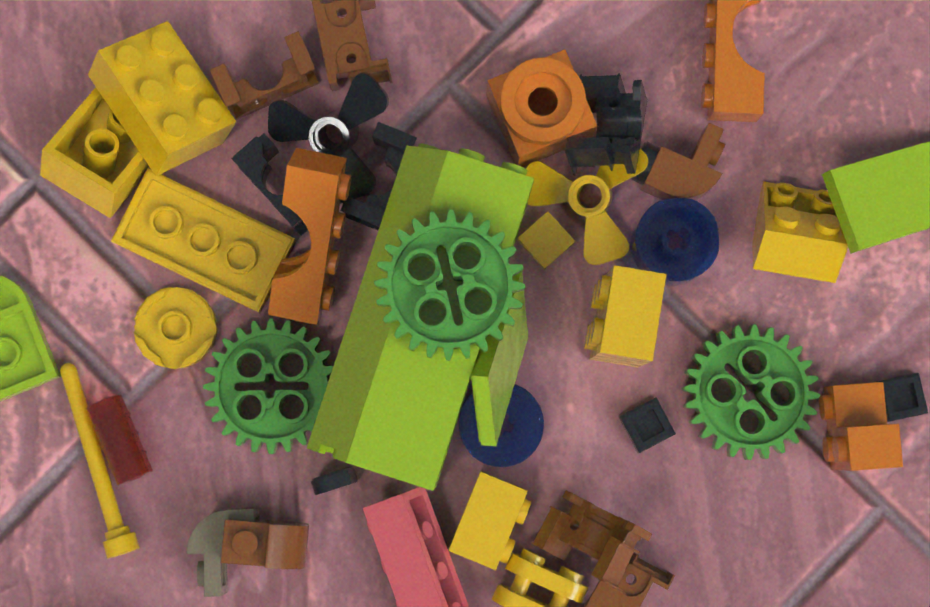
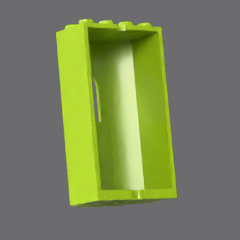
[307,143,534,491]

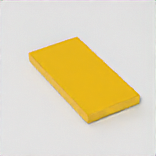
[111,168,296,313]

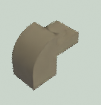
[187,507,260,597]

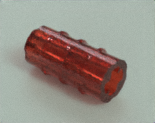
[86,394,153,486]

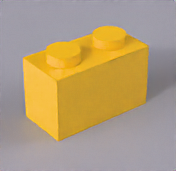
[448,471,532,570]

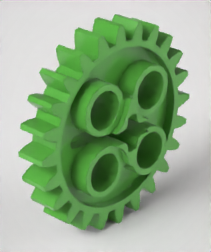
[374,210,525,361]
[203,318,333,454]
[682,324,820,460]

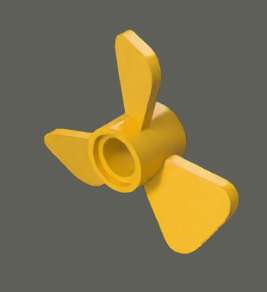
[526,149,649,265]

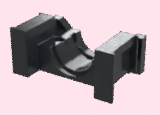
[565,73,648,176]
[340,122,417,231]
[231,133,308,236]

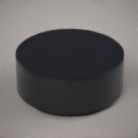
[631,142,660,185]

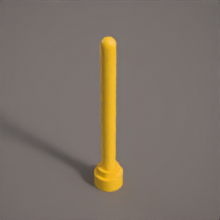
[60,363,140,559]

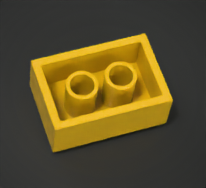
[88,21,236,176]
[584,265,667,368]

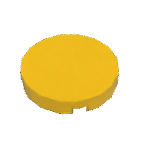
[134,287,218,370]

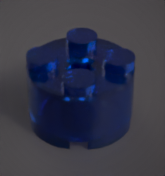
[630,198,720,287]
[459,384,544,467]

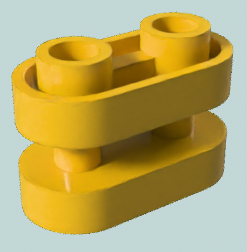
[491,548,589,607]

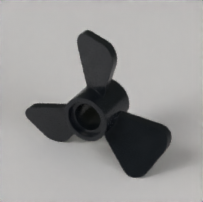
[268,72,389,204]

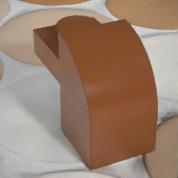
[640,123,725,204]
[220,519,309,569]

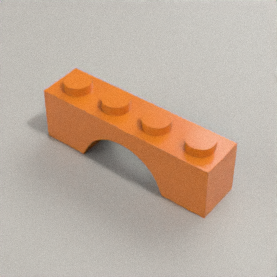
[701,0,765,122]
[268,147,351,325]

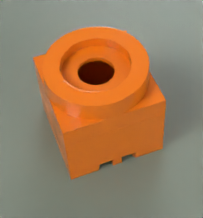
[486,49,597,167]

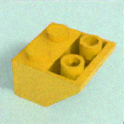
[752,181,848,283]

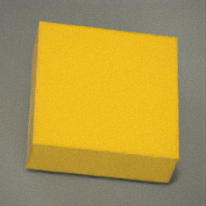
[517,211,576,270]

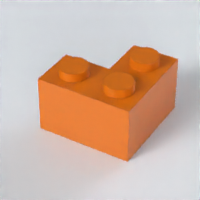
[819,382,903,471]

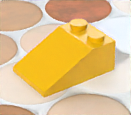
[40,87,149,218]

